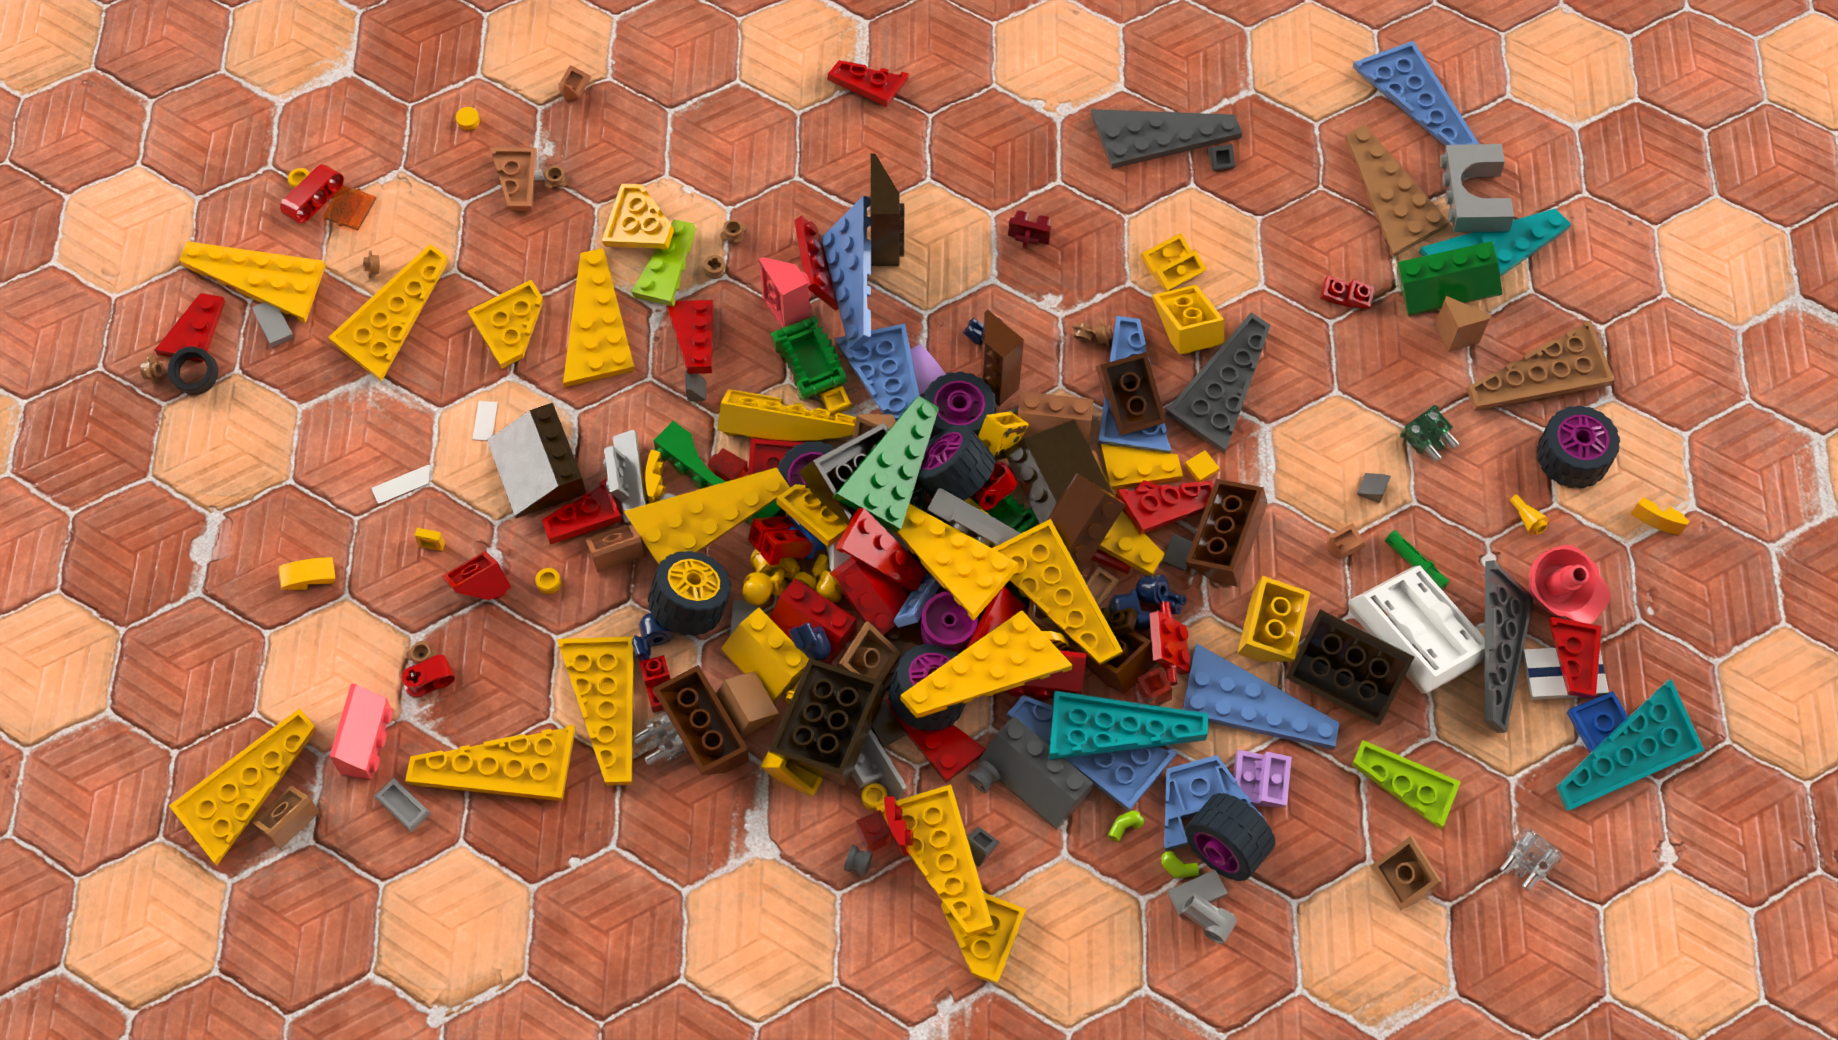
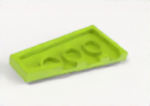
[631,219,697,307]
[1352,740,1461,830]

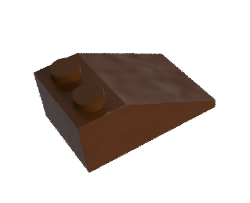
[1095,352,1167,436]
[1068,632,1157,694]

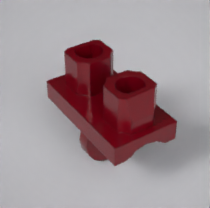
[1008,210,1051,250]

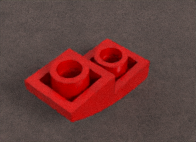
[1320,275,1375,309]
[639,655,671,713]
[884,796,913,856]

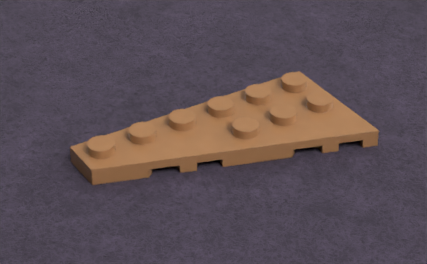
[1345,124,1449,258]
[1467,320,1615,411]

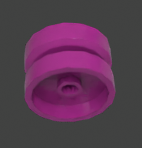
[921,591,978,654]

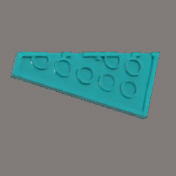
[1419,208,1571,277]
[1555,679,1705,811]
[1048,691,1208,760]

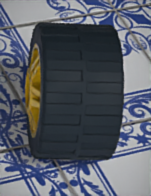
[648,551,731,636]

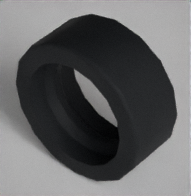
[168,346,218,395]

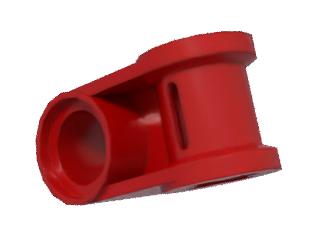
[970,462,1017,510]
[402,654,455,698]

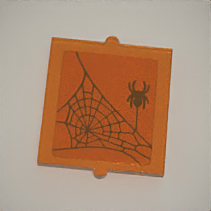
[323,185,377,230]

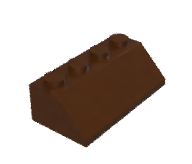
[981,310,1024,406]
[1046,473,1125,574]
[1185,479,1268,587]
[652,665,749,775]

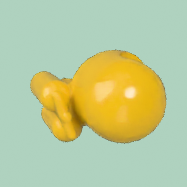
[750,549,800,582]
[812,554,843,604]
[742,568,787,606]

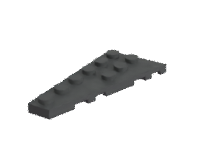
[1090,109,1242,169]
[1166,312,1271,454]
[1484,560,1533,733]

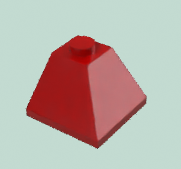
[442,551,512,601]

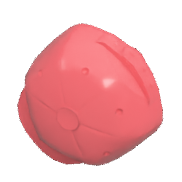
[1528,545,1611,624]

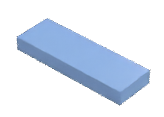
[894,573,941,628]

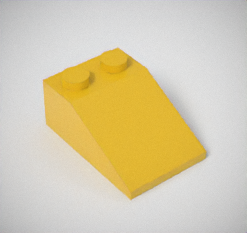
[1152,284,1224,354]

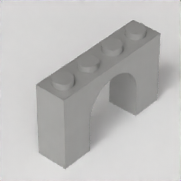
[1440,144,1514,232]

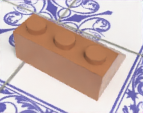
[1018,391,1094,445]

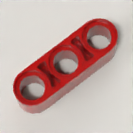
[280,164,344,224]

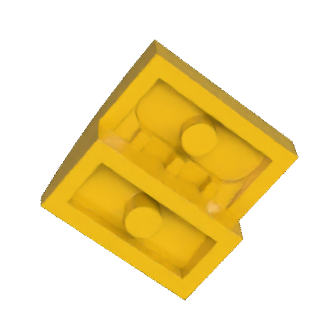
[1140,233,1207,291]

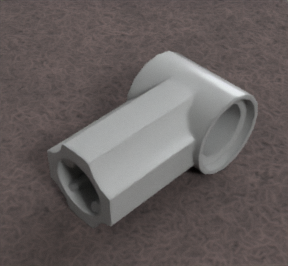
[1181,893,1238,944]

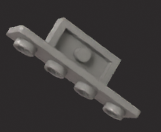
[603,430,647,524]
[928,488,1021,547]
[851,729,907,801]

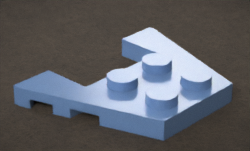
[1164,755,1264,851]

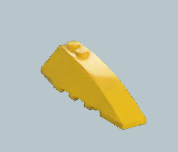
[717,389,856,441]

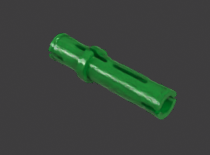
[1385,530,1450,590]

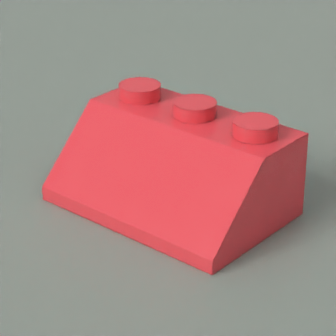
[759,257,812,327]
[330,683,393,780]

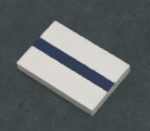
[1522,648,1609,700]

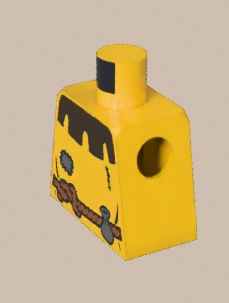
[978,411,1029,461]

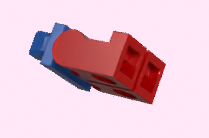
[748,516,825,566]

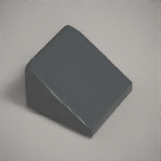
[1207,144,1235,170]
[685,370,706,401]
[1357,473,1391,503]
[1162,535,1192,571]
[967,827,999,867]

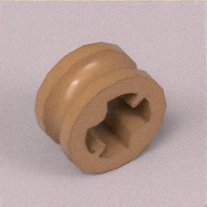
[704,255,726,279]

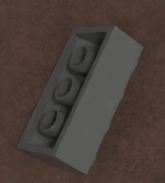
[978,716,1093,830]

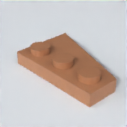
[490,147,537,211]

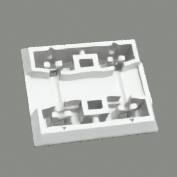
[1348,566,1485,693]

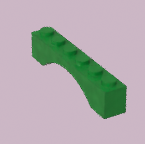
[653,421,786,526]

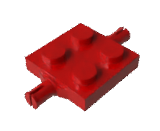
[1149,601,1191,686]

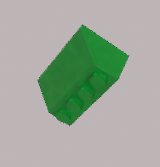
[1397,241,1502,316]

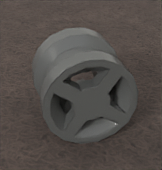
[968,760,1001,793]
[844,845,873,877]

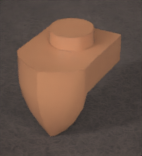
[558,65,591,100]
[1327,523,1366,559]

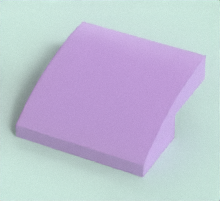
[910,344,946,397]
[1233,750,1292,807]

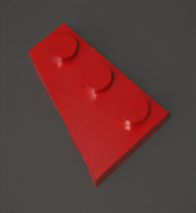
[827,60,909,107]
[155,293,225,362]
[748,438,804,476]
[542,478,622,545]
[1548,617,1602,699]

